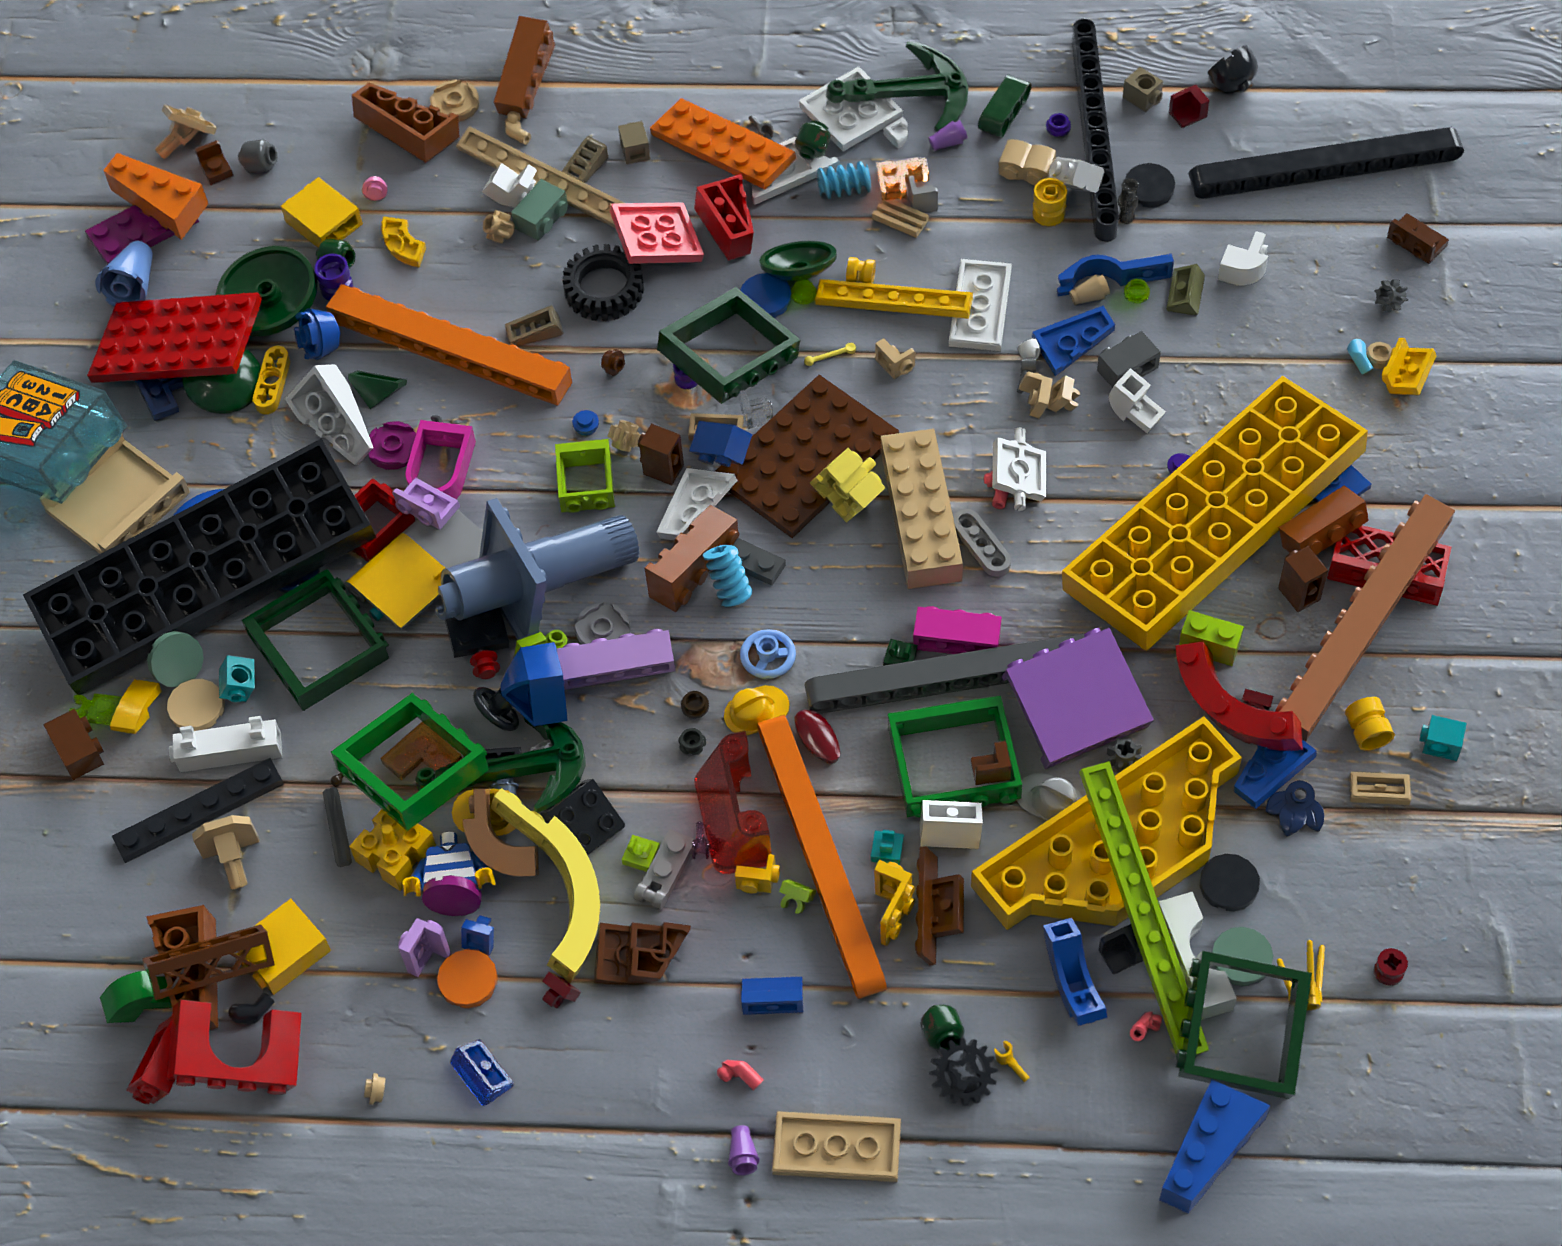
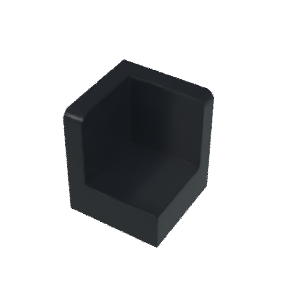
[1099,924,1143,974]

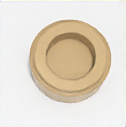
[1367,342,1392,369]

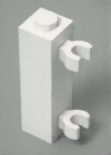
[169,716,282,772]

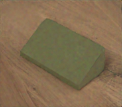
[1166,264,1205,315]

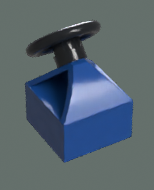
[473,642,568,731]

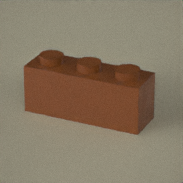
[1279,485,1369,555]

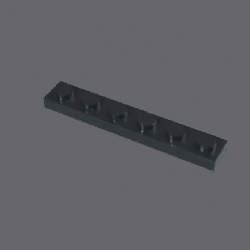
[112,758,284,863]

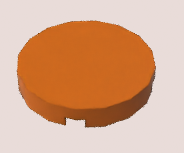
[437,949,498,1009]

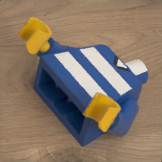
[402,832,496,897]

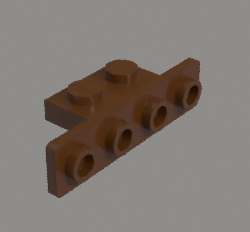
[915,846,964,966]

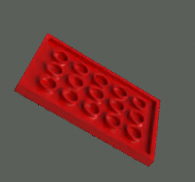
[87,292,262,383]

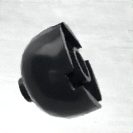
[1207,45,1258,93]

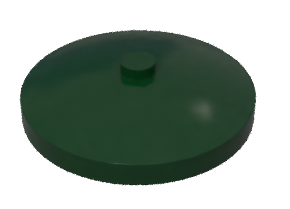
[216,246,318,337]

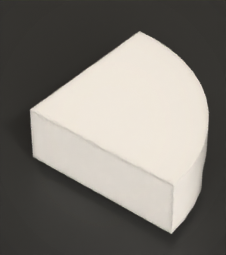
[883,117,908,149]

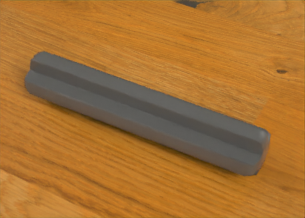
[323,787,352,867]

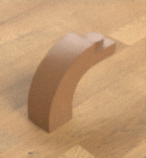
[463,789,539,876]

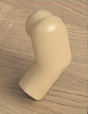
[505,111,531,145]

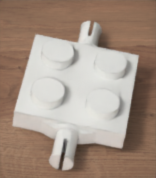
[992,427,1046,511]

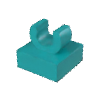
[871,830,904,865]

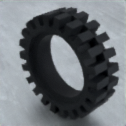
[562,244,644,322]

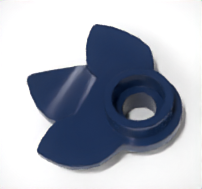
[1266,780,1324,836]

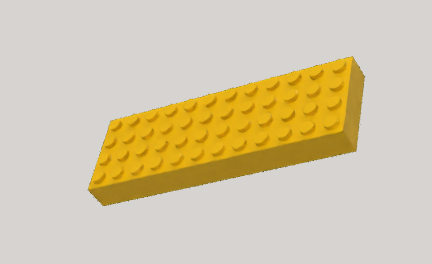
[1062,375,1368,651]

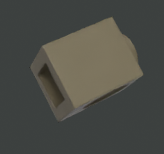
[1122,67,1163,112]
[618,121,651,164]

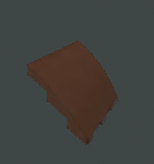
[594,922,691,984]

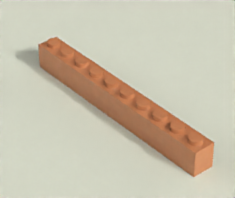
[1275,494,1455,741]

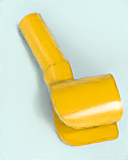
[994,1041,1030,1082]

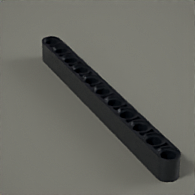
[1072,18,1119,242]
[1188,127,1464,199]

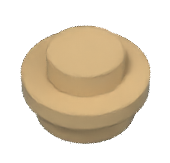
[364,1073,385,1105]

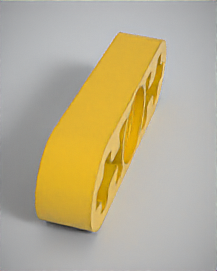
[253,346,291,415]

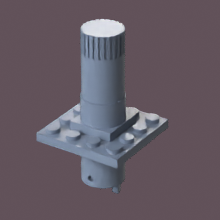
[435,498,639,640]

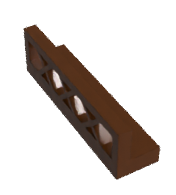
[142,924,275,1000]

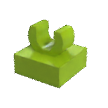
[622,834,660,872]
[779,879,817,914]

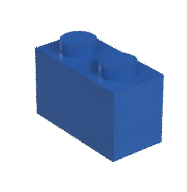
[689,421,753,467]

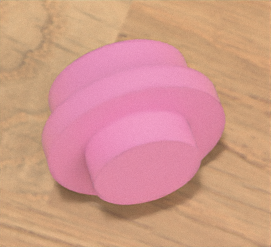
[362,176,388,201]

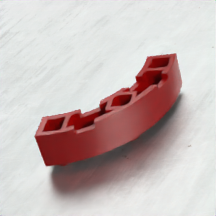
[1175,642,1303,751]

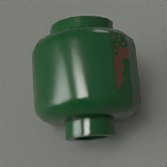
[795,120,831,160]
[920,1004,965,1050]

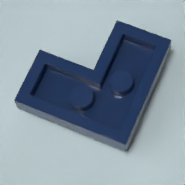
[134,377,183,421]

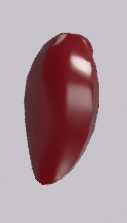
[794,710,840,764]

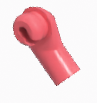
[984,471,1009,509]

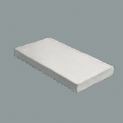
[949,259,1012,351]

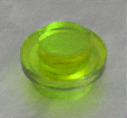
[1124,279,1150,304]
[791,280,817,305]

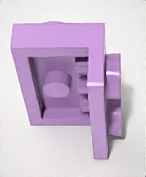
[392,478,460,530]
[398,918,451,977]

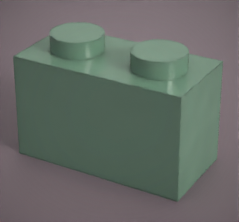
[511,179,568,241]

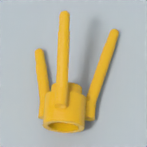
[1277,940,1325,1011]

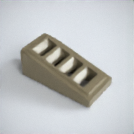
[562,136,609,183]
[505,305,564,346]

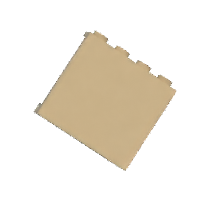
[39,429,190,554]

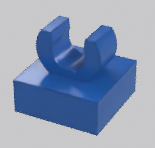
[461,915,494,956]

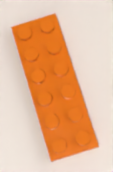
[650,98,796,190]

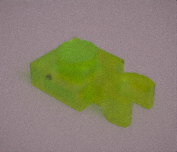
[69,693,122,725]

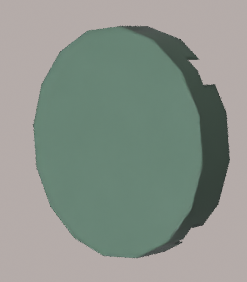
[147,631,204,687]
[1212,927,1273,986]

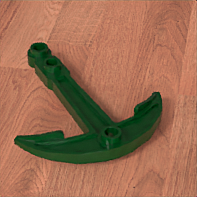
[826,41,968,132]
[415,717,586,813]

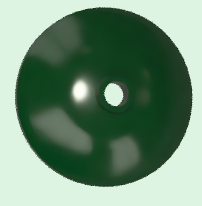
[760,241,837,283]
[182,349,261,414]

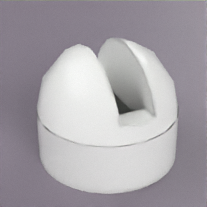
[1017,339,1040,359]

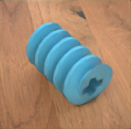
[817,161,871,199]
[703,545,752,607]

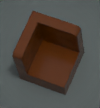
[971,741,1011,785]

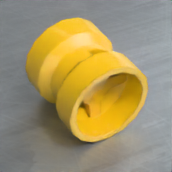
[846,257,876,284]

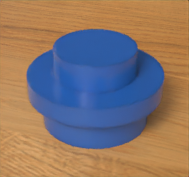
[572,410,599,436]

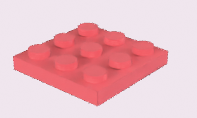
[610,203,704,264]

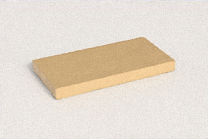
[772,1111,901,1182]

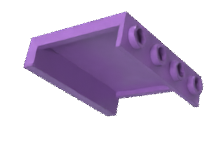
[1002,627,1154,769]

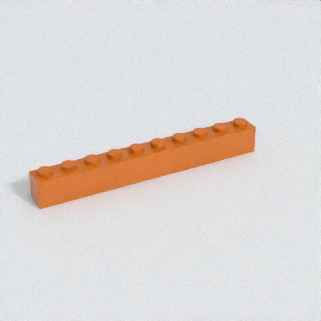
[326,284,572,406]

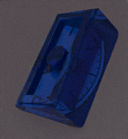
[450,1039,514,1106]

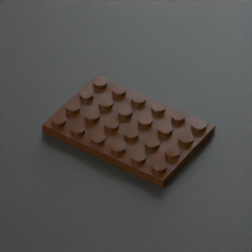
[715,374,899,538]

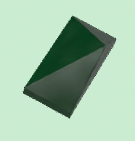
[348,370,407,409]

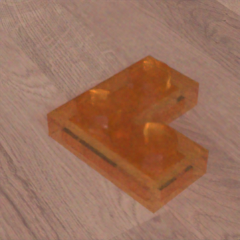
[876,158,929,201]
[380,722,462,781]

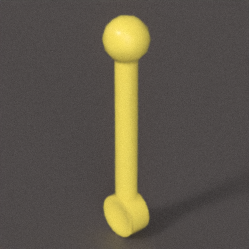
[804,343,856,366]

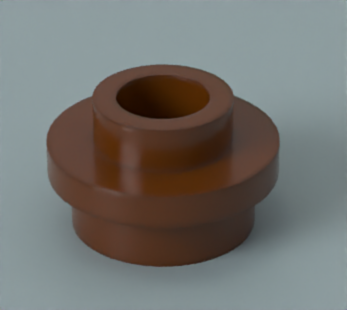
[601,349,625,376]

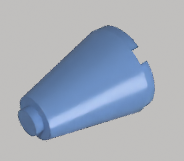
[95,241,153,306]

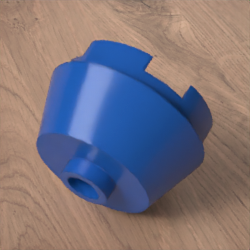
[294,308,340,360]

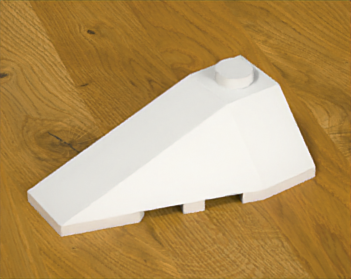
[285,365,373,465]

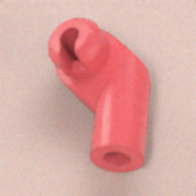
[1130,1012,1162,1041]
[717,1060,764,1090]

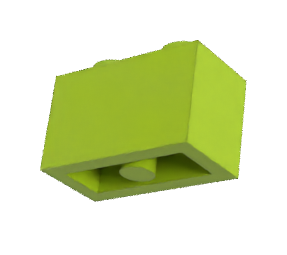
[1179,610,1244,666]

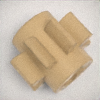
[483,210,515,244]
[607,420,641,452]

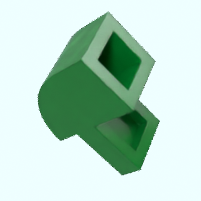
[100,971,172,1023]

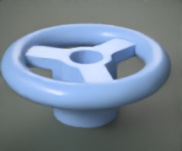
[740,629,796,679]

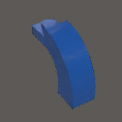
[1043,918,1108,1026]

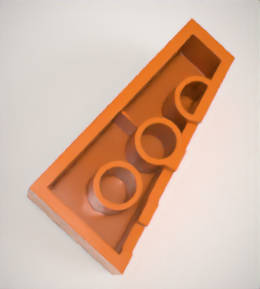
[103,153,208,240]

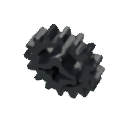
[929,1037,998,1106]

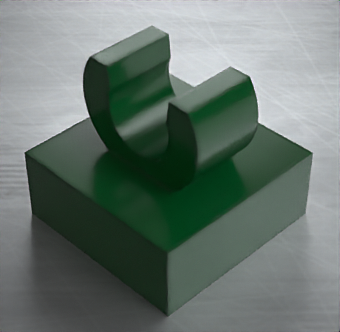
[883,639,918,666]

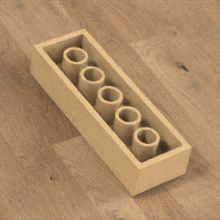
[881,428,963,589]

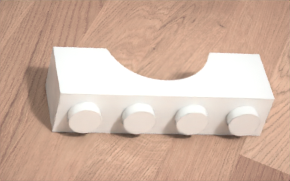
[1158,892,1237,1020]

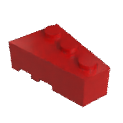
[694,174,754,261]

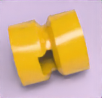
[1032,178,1067,227]
[1345,697,1395,751]

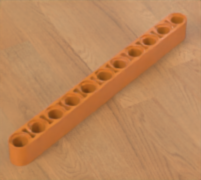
[757,715,887,999]

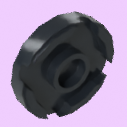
[1124,163,1175,208]
[1199,853,1260,912]

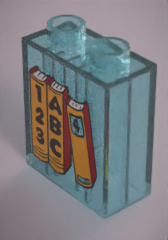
[0,360,127,504]

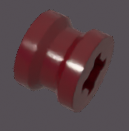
[1374,948,1408,986]

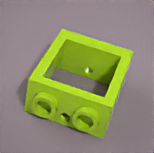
[555,439,615,513]

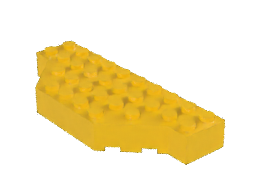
[971,716,1242,930]

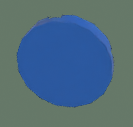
[741,273,792,318]

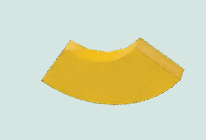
[381,216,426,268]

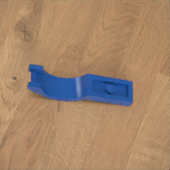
[1057,253,1174,296]

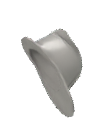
[1017,773,1082,821]

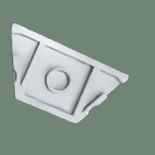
[752,137,839,205]

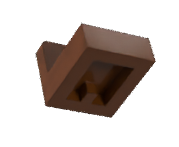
[195,140,233,185]

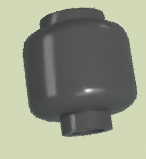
[238,139,277,173]

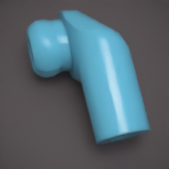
[1347,339,1373,375]

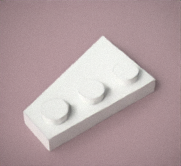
[657,468,737,541]

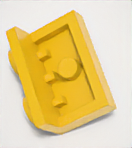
[1382,338,1437,395]

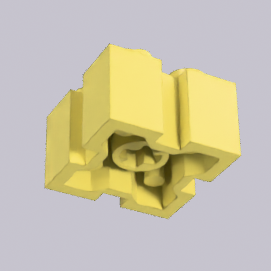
[810,448,885,523]

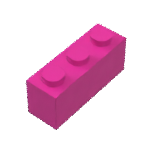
[913,606,1002,654]

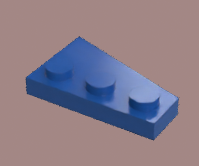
[1032,306,1115,376]
[1234,740,1317,809]

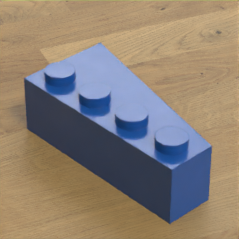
[1159,1079,1270,1214]

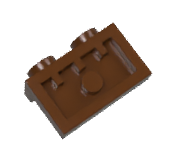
[1387,213,1449,264]

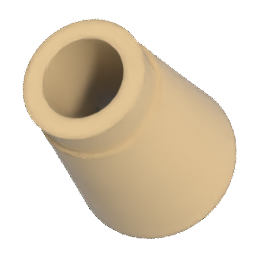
[1069,275,1110,305]

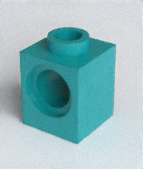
[219,655,255,702]
[1419,715,1467,761]

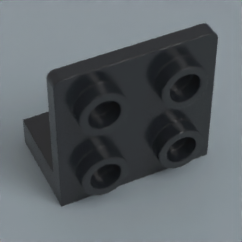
[539,779,625,855]

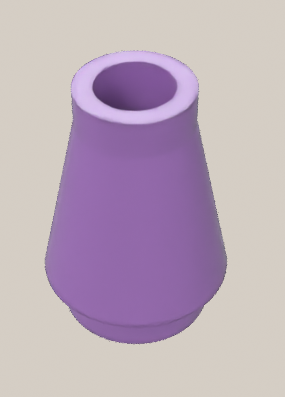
[928,120,968,151]
[728,1125,759,1175]

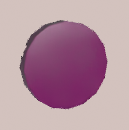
[368,421,416,470]
[422,875,482,916]

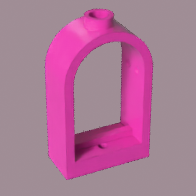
[405,420,476,499]

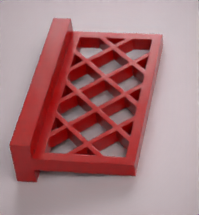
[1327,525,1452,606]

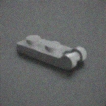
[634,829,697,910]

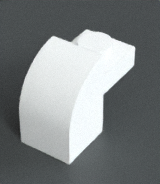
[482,163,537,208]
[1218,231,1268,285]
[1109,368,1166,433]

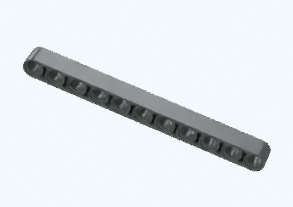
[804,633,1085,714]

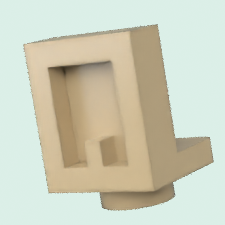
[875,338,916,379]
[1019,372,1053,418]

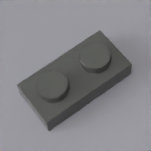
[732,538,786,586]

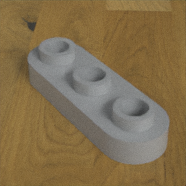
[953,509,1011,577]

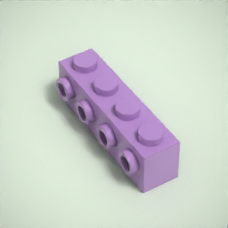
[557,629,676,690]

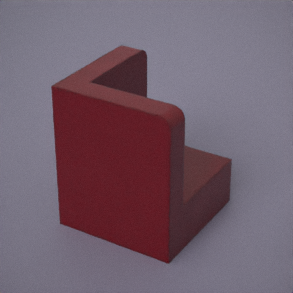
[1169,84,1210,128]

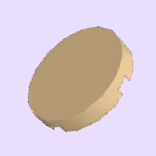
[430,80,480,121]
[167,679,225,731]

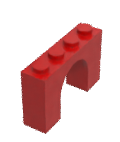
[167,1000,302,1095]

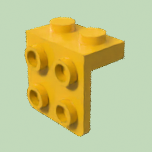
[874,859,915,946]

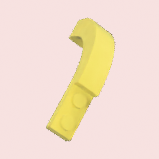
[490,788,600,983]

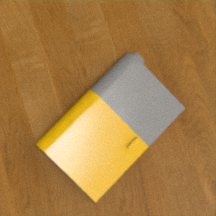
[345,509,483,631]

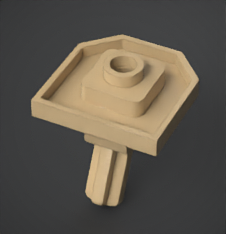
[155,104,217,159]
[192,815,260,889]

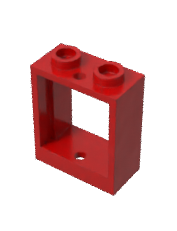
[352,478,415,562]
[126,1016,175,1105]

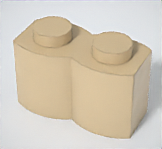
[999,139,1056,185]

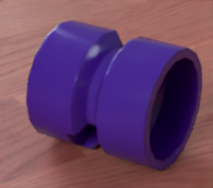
[314,254,354,301]

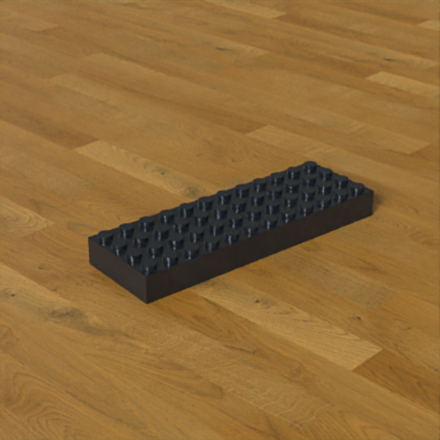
[23,438,377,696]

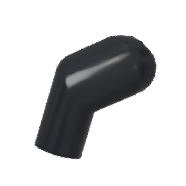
[228,993,275,1024]

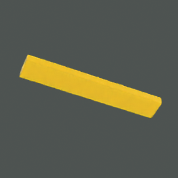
[815,279,973,319]

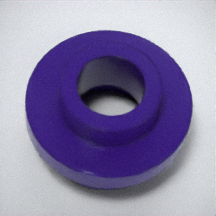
[1046,113,1071,137]

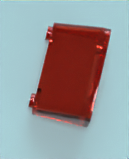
[694,731,772,874]

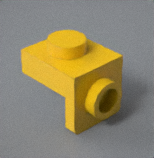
[735,854,780,894]

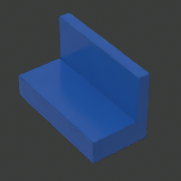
[741,977,803,1015]

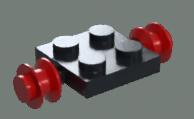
[445,608,509,679]

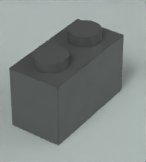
[1097,331,1161,388]

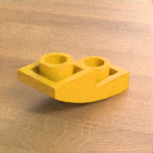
[110,679,161,734]

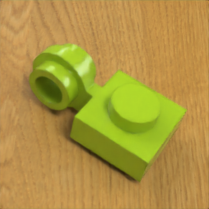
[514,630,568,656]

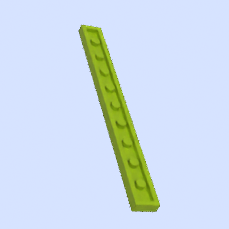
[1079,761,1209,1055]

